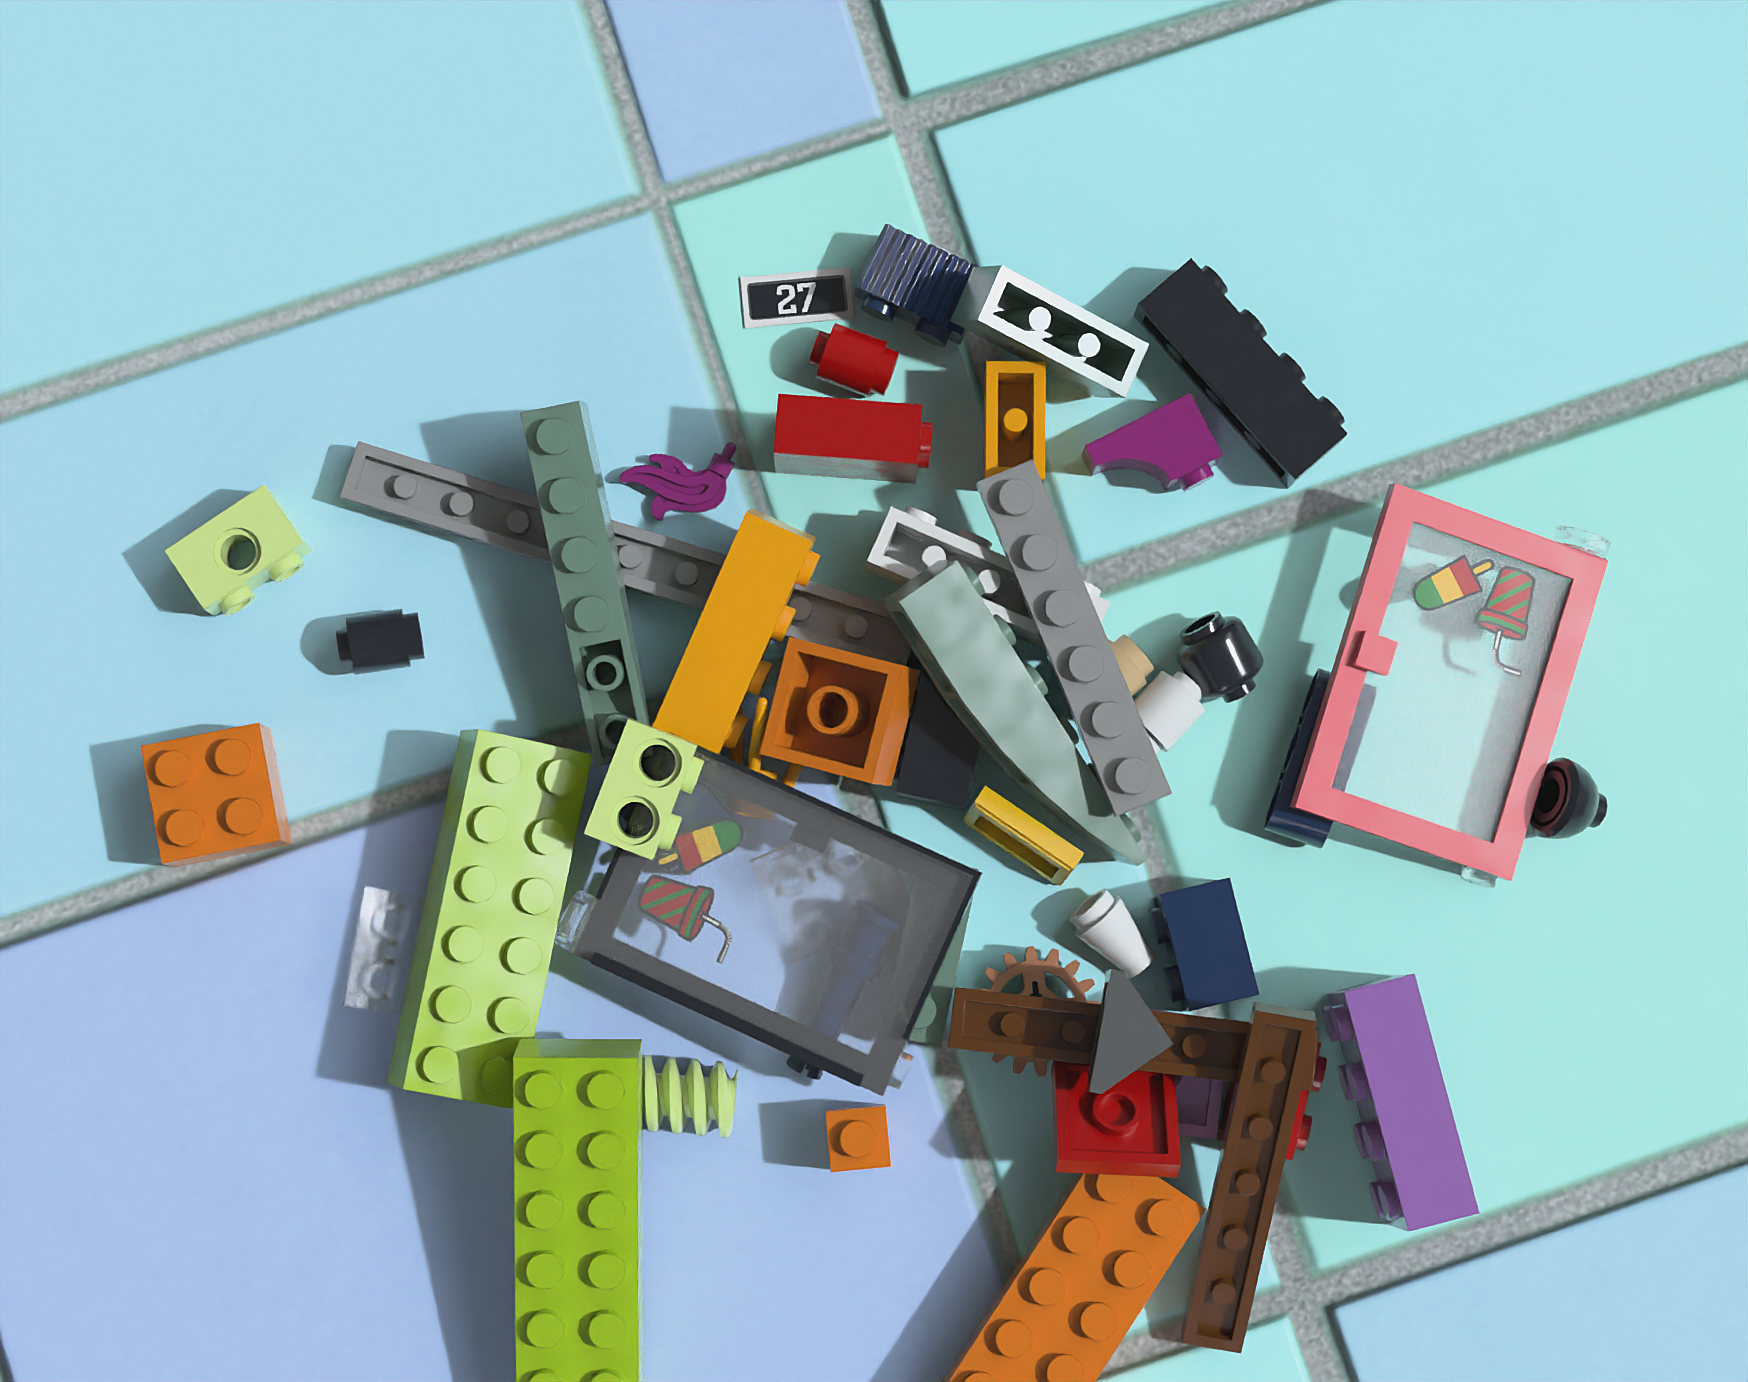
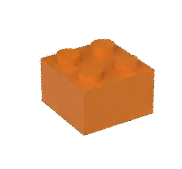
[759,637,921,786]
[141,723,292,867]

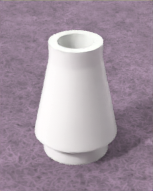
[1070,889,1156,979]

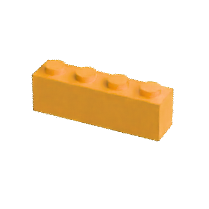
[652,508,821,754]

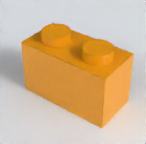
[983,361,1046,484]

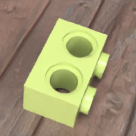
[583,718,704,860]

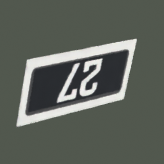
[740,267,855,328]

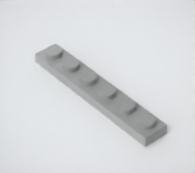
[976,459,1172,818]

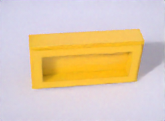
[963,785,1084,886]

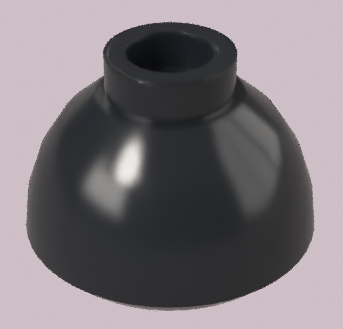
[1529,757,1608,839]

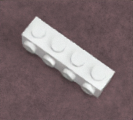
[866,506,1111,647]

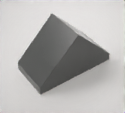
[1085,969,1173,1094]

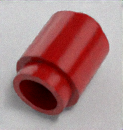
[809,323,900,397]

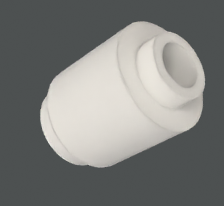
[1134,671,1205,755]

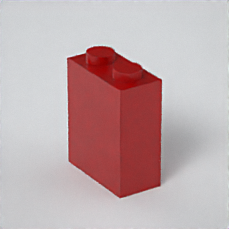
[773,394,933,484]

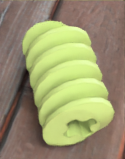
[642,1055,738,1138]

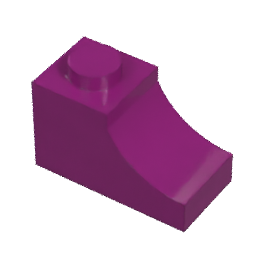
[1081,393,1223,492]

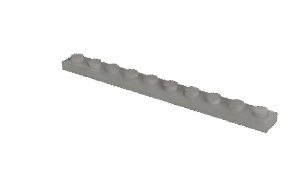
[340,441,912,666]

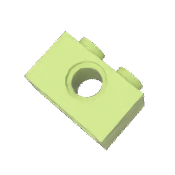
[164,484,312,617]

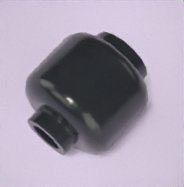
[1175,611,1264,703]

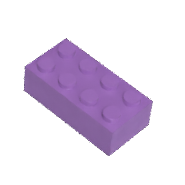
[1322,973,1480,1232]

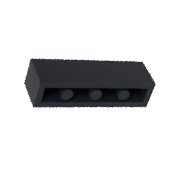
[1133,258,1348,489]

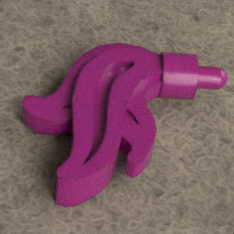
[620,442,737,521]

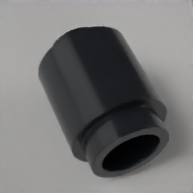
[336,608,425,675]

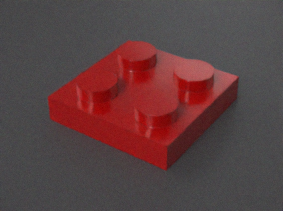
[1051,1060,1181,1178]

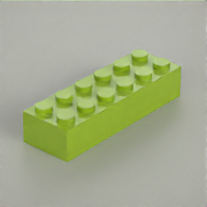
[386,729,593,1109]
[513,1038,643,1382]

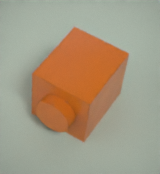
[825,1104,891,1172]

